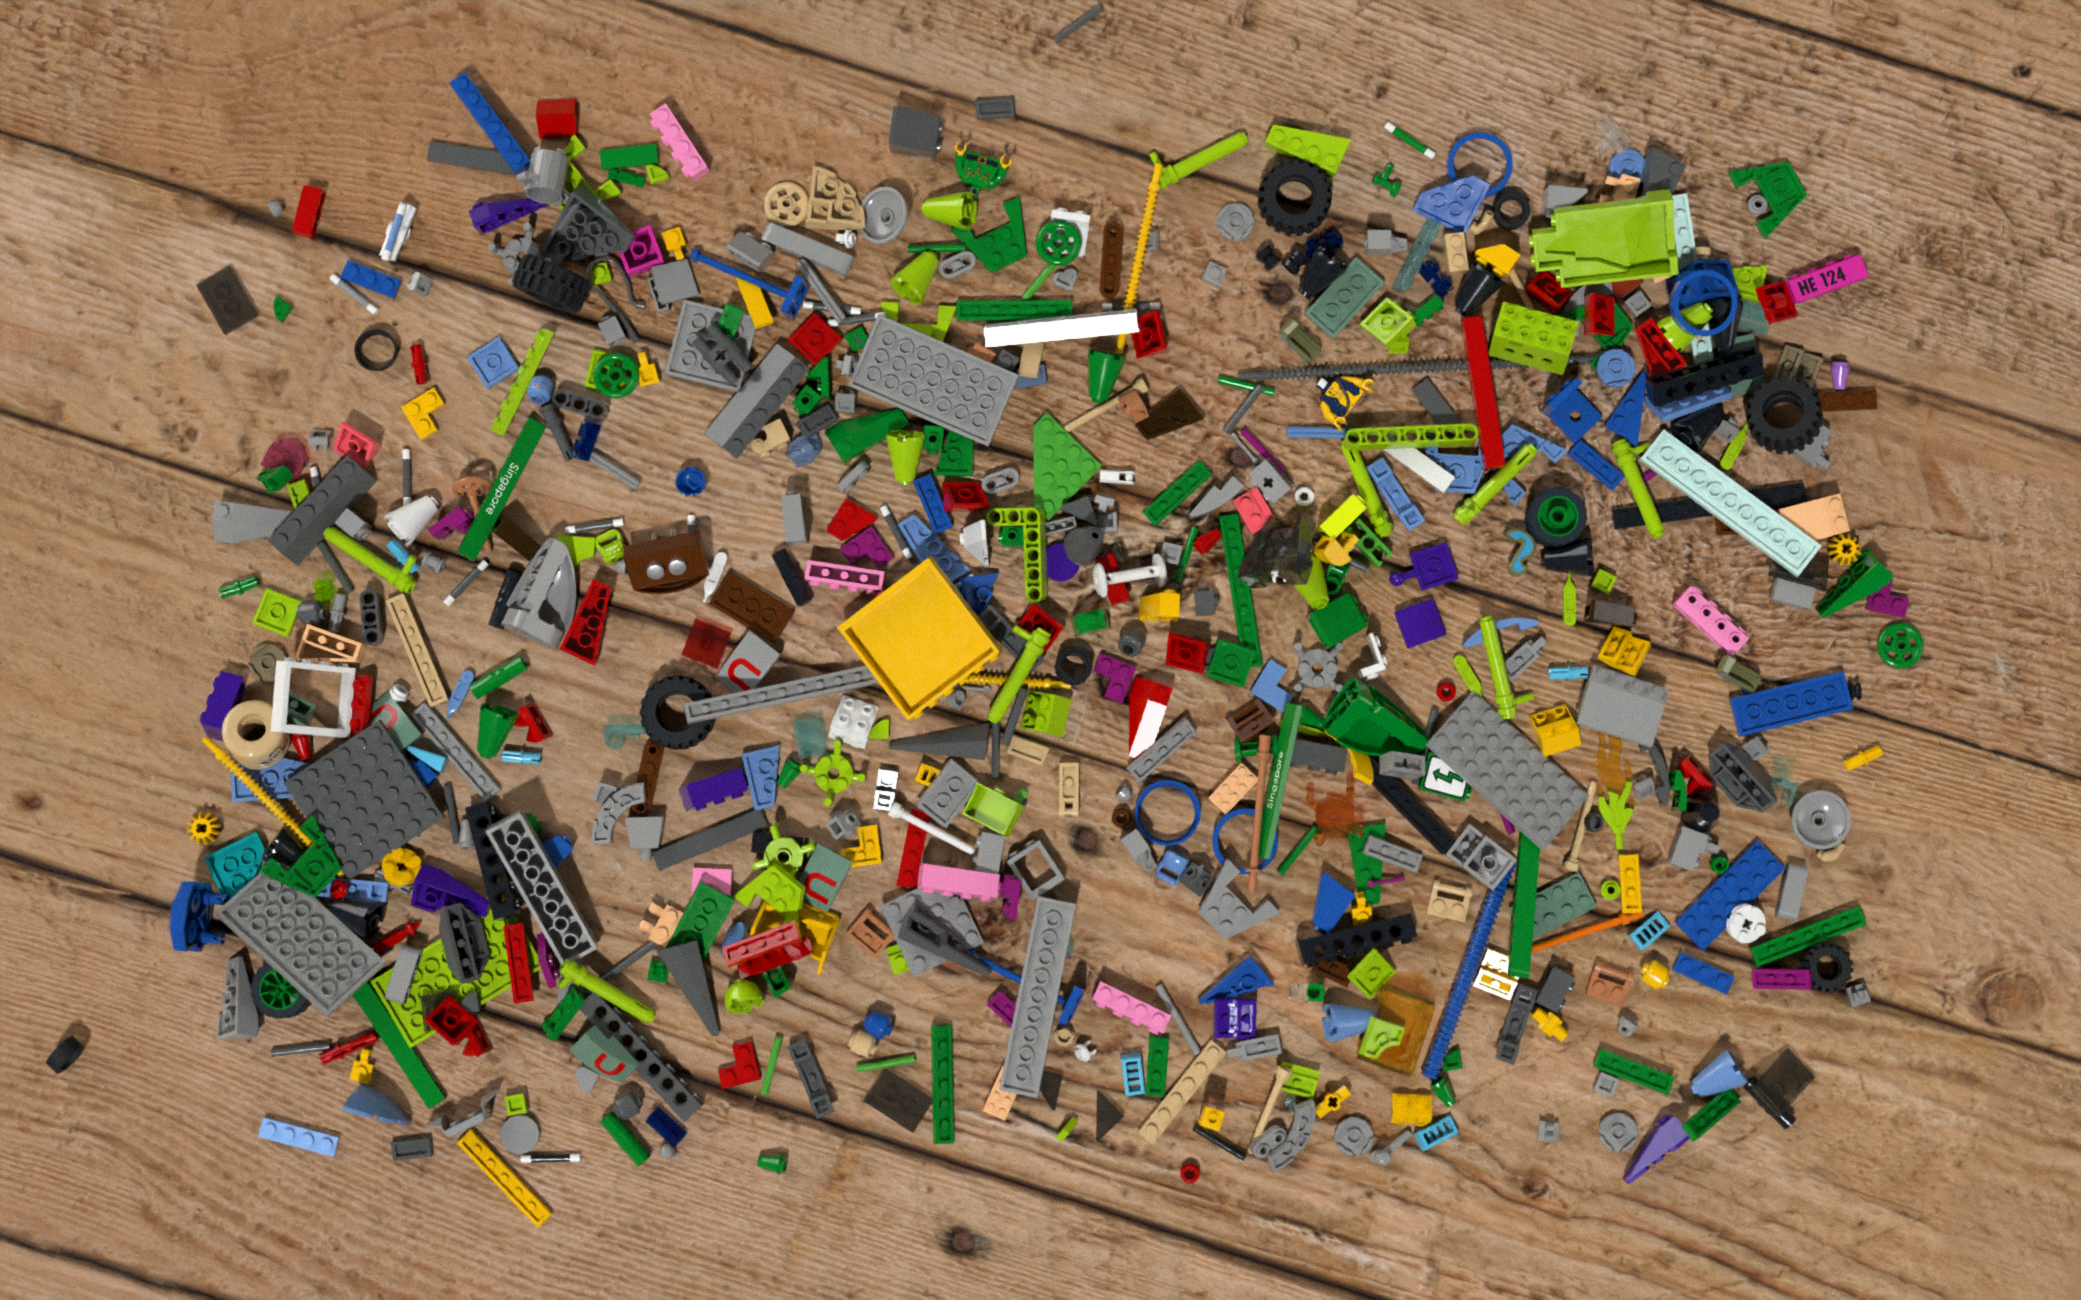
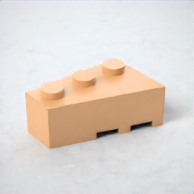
[295,624,367,663]

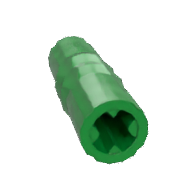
[469,656,528,699]
[600,1111,650,1167]

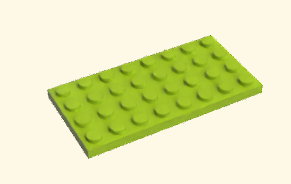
[371,900,541,1048]

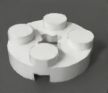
[1726,903,1766,943]

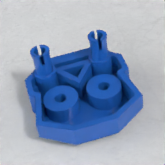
[169,881,230,952]

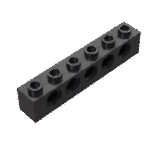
[1646,346,1764,407]
[465,801,522,921]
[1296,913,1417,968]

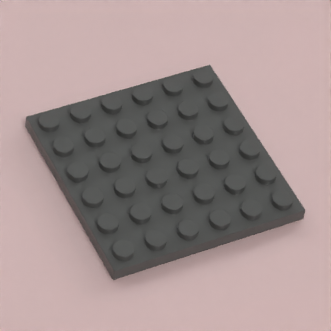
[284,719,446,881]

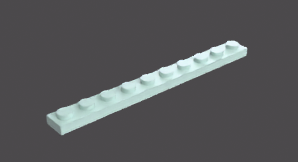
[1672,193,1714,379]

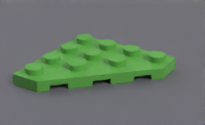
[1033,413,1102,521]

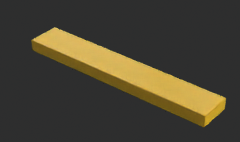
[457,1129,553,1228]

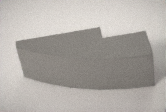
[1188,476,1244,519]

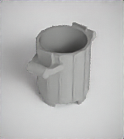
[516,146,571,207]

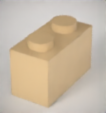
[1442,232,1469,276]

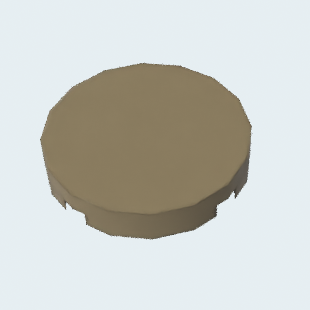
[248,644,287,682]

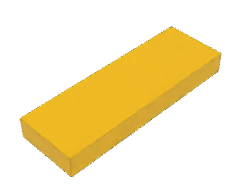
[736,272,773,329]
[1618,854,1642,914]

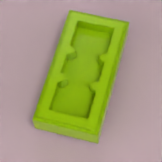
[286,479,311,510]

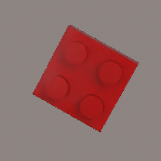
[788,313,843,366]

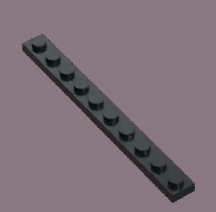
[1611,483,1807,530]

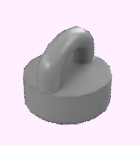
[946,689,966,709]
[1618,1016,1639,1037]

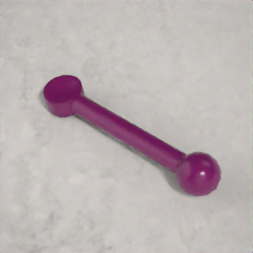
[1367,876,1405,888]

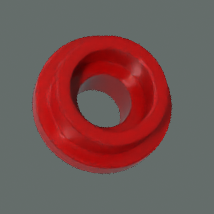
[1436,682,1456,702]
[330,880,348,899]
[1180,1163,1200,1183]

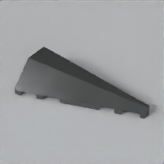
[888,723,990,761]
[898,899,992,977]
[656,940,719,1036]

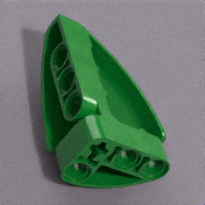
[1322,678,1430,756]

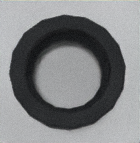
[1492,192,1530,230]
[1055,646,1093,686]
[46,1036,84,1074]

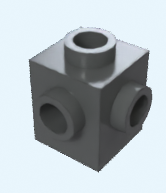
[1178,862,1214,897]

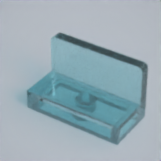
[1770,777,1798,807]

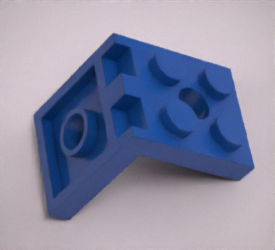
[1665,259,1739,311]
[1542,378,1603,444]

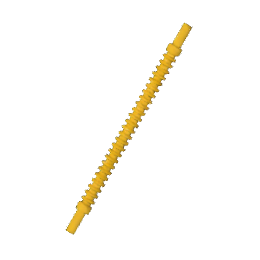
[1115,164,1163,354]
[966,673,1070,690]
[202,736,345,878]

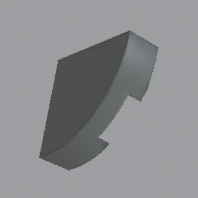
[461,992,480,1013]

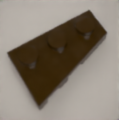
[1135,389,1204,441]

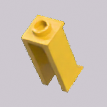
[1198,1104,1225,1131]

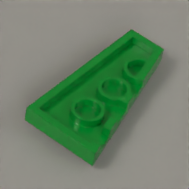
[1347,823,1385,905]

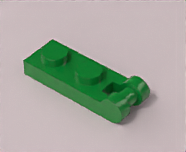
[542,987,586,1041]

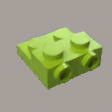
[1360,297,1416,348]

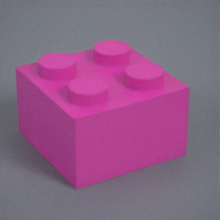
[620,225,666,278]

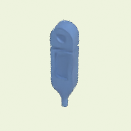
[446,671,475,720]

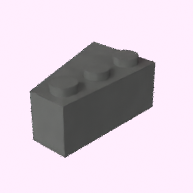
[1639,147,1686,197]
[1290,739,1348,775]

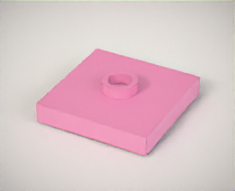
[691,868,733,898]

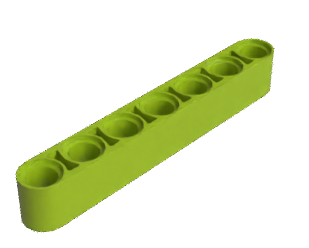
[1343,424,1479,451]

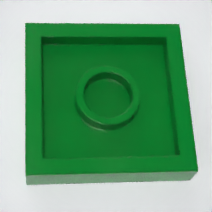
[1207,639,1256,688]

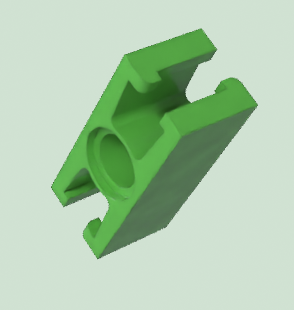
[1345,519,1393,568]

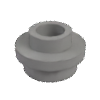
[1747,195,1767,215]

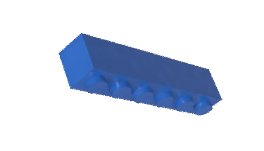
[449,72,530,176]

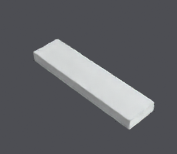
[1383,435,1455,494]

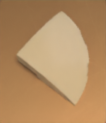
[805,166,865,230]

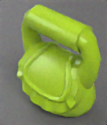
[595,529,625,564]

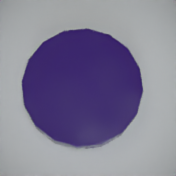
[1046,543,1080,582]

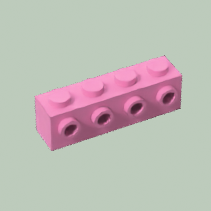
[650,103,710,182]
[805,560,886,595]
[1672,586,1749,656]
[917,864,1000,902]
[1092,981,1171,1035]

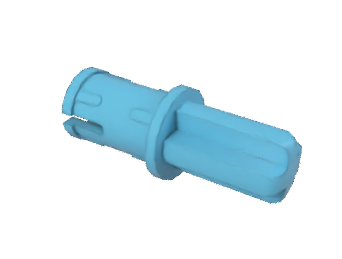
[387,539,420,575]
[1548,665,1588,681]
[501,749,541,765]

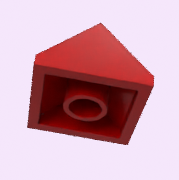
[535,99,578,139]
[1525,271,1573,315]
[1584,293,1615,336]
[1131,311,1167,359]
[942,481,989,512]
[1018,603,1065,652]
[1165,632,1211,674]
[424,996,478,1046]

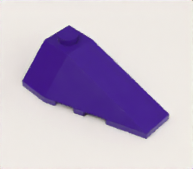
[469,198,551,235]

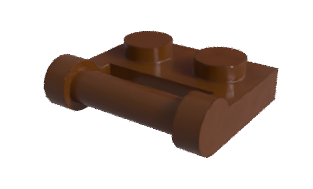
[1225,697,1276,745]

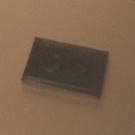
[196,266,259,335]
[1768,554,1830,590]
[1750,1048,1815,1117]
[864,1068,932,1133]

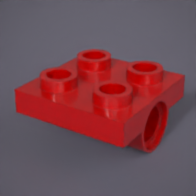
[1755,281,1798,325]

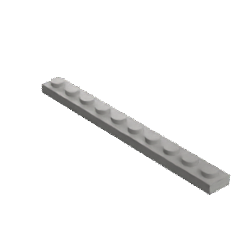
[683,666,878,724]

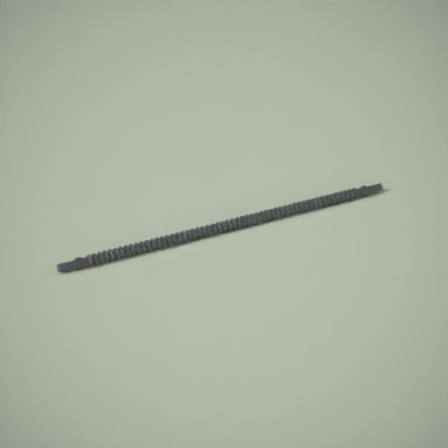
[1238,354,1598,381]

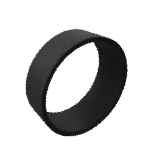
[354,329,397,371]

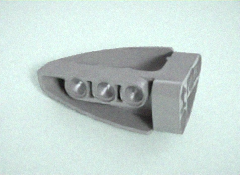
[501,538,576,649]

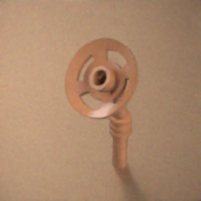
[452,476,493,553]

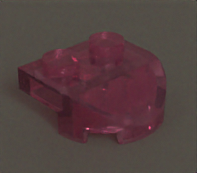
[260,437,309,484]

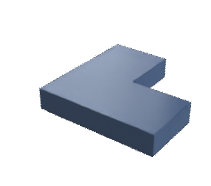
[1250,659,1293,713]

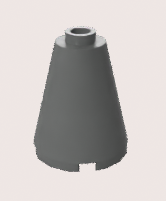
[1063,526,1104,566]

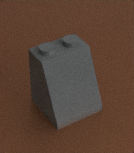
[889,106,944,158]

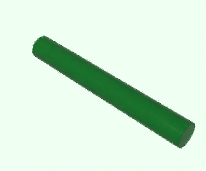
[908,244,966,253]
[1217,376,1275,396]
[1173,527,1199,584]
[1277,825,1319,876]

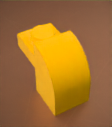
[1312,532,1359,566]

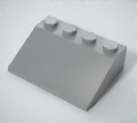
[1576,665,1669,748]

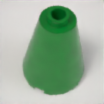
[1088,349,1126,404]
[477,703,519,759]

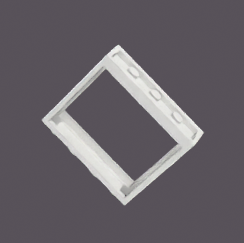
[271,657,356,738]

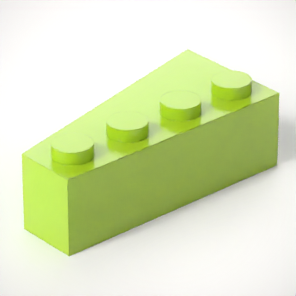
[1264,124,1351,179]

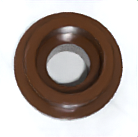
[1112,808,1131,828]

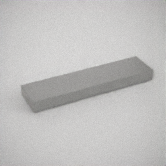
[1126,717,1197,783]

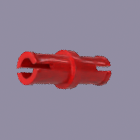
[410,344,428,385]

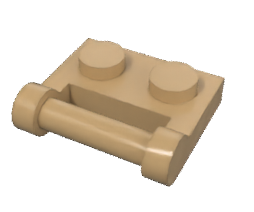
[1426,879,1472,923]

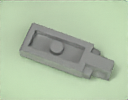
[1504,636,1547,682]
[1226,1034,1282,1061]

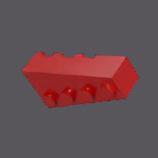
[560,579,611,666]

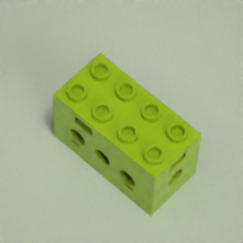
[1488,302,1579,375]

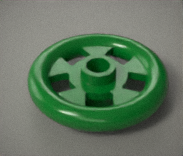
[1036,220,1082,266]
[593,353,639,399]
[1877,623,1924,669]

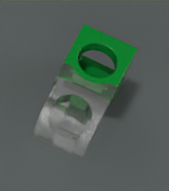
[1288,983,1325,1002]

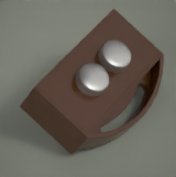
[623,529,709,594]

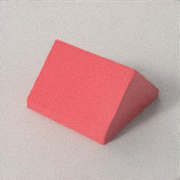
[333,421,381,470]

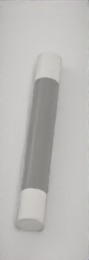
[330,274,379,315]

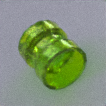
[312,580,334,602]

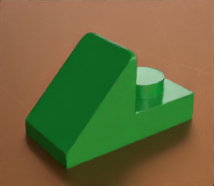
[805,357,830,399]
[763,966,792,998]

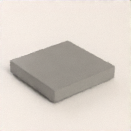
[650,259,699,305]

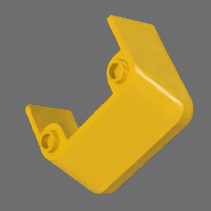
[749,900,840,975]

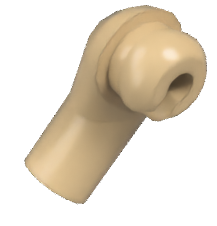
[1469,210,1494,235]
[1817,843,1846,862]

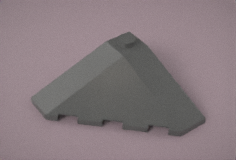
[541,186,635,264]

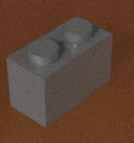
[1535,966,1575,1013]

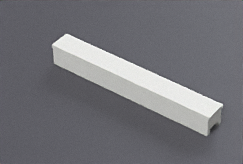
[984,309,1140,347]

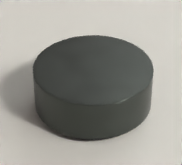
[1584,812,1604,832]

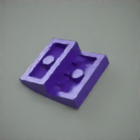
[1394,599,1446,649]
[1213,998,1256,1039]

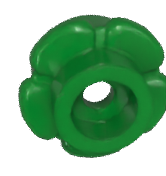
[1710,855,1729,874]

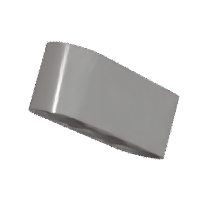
[1775,862,1808,922]
[385,944,423,1005]

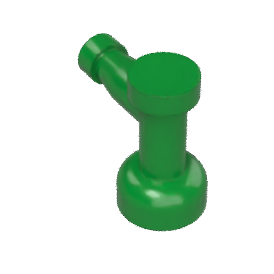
[1372,164,1402,198]

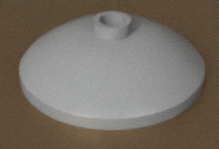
[859,187,908,244]
[1791,791,1851,849]

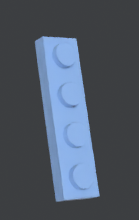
[258,1117,340,1157]

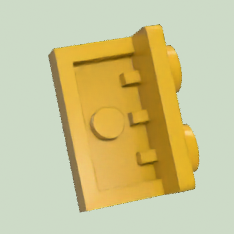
[1391,1093,1432,1126]

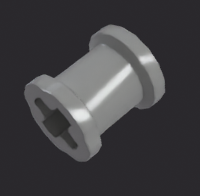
[421,551,447,574]

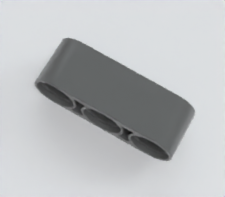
[552,389,609,421]
[360,589,384,647]

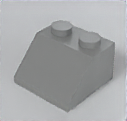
[1541,185,1588,220]
[726,232,774,274]

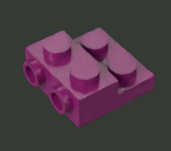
[428,507,475,540]
[998,874,1021,920]

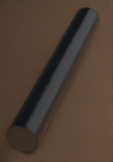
[1192,1124,1247,1161]

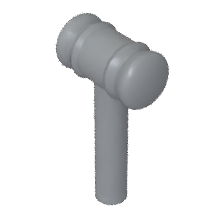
[1370,1130,1412,1165]

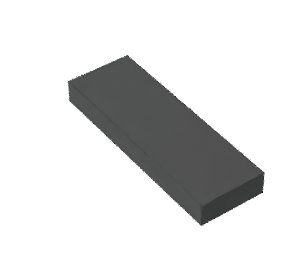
[1411,378,1462,437]
[1001,688,1028,746]

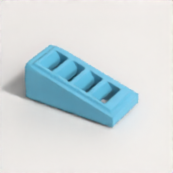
[407,746,449,773]
[1627,911,1671,951]
[1120,1052,1145,1096]
[1413,1115,1459,1151]

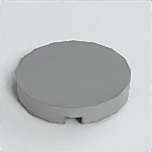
[1216,203,1254,242]
[1598,1113,1638,1152]
[500,1115,540,1154]
[1334,1117,1373,1156]

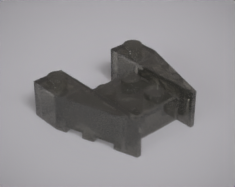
[1237,513,1316,588]

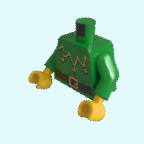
[955,141,1014,200]

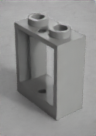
[781,491,808,546]
[1007,839,1065,901]

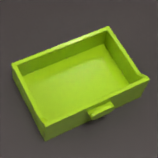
[962,782,1024,838]

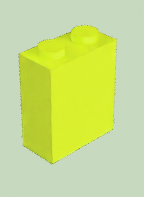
[1317,494,1366,539]

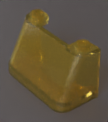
[1357,984,1435,1076]

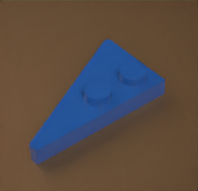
[1604,370,1647,447]
[961,572,998,616]
[1198,955,1274,1005]

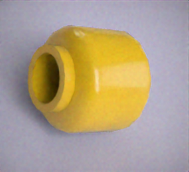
[1640,960,1671,990]

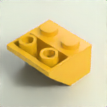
[1475,244,1520,279]
[1529,704,1581,757]

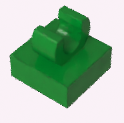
[647,960,669,983]

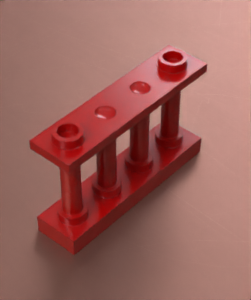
[722,921,814,979]

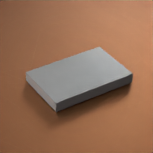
[915,758,981,829]

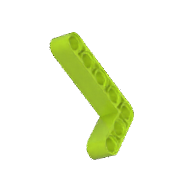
[986,507,1048,603]

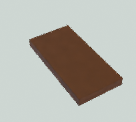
[709,571,795,644]

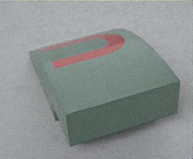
[369,691,424,752]
[799,843,854,912]
[570,1025,640,1083]

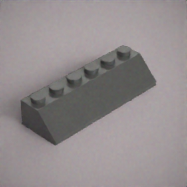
[704,343,810,459]
[267,455,377,566]

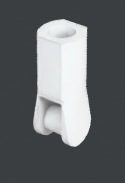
[1100,469,1135,485]

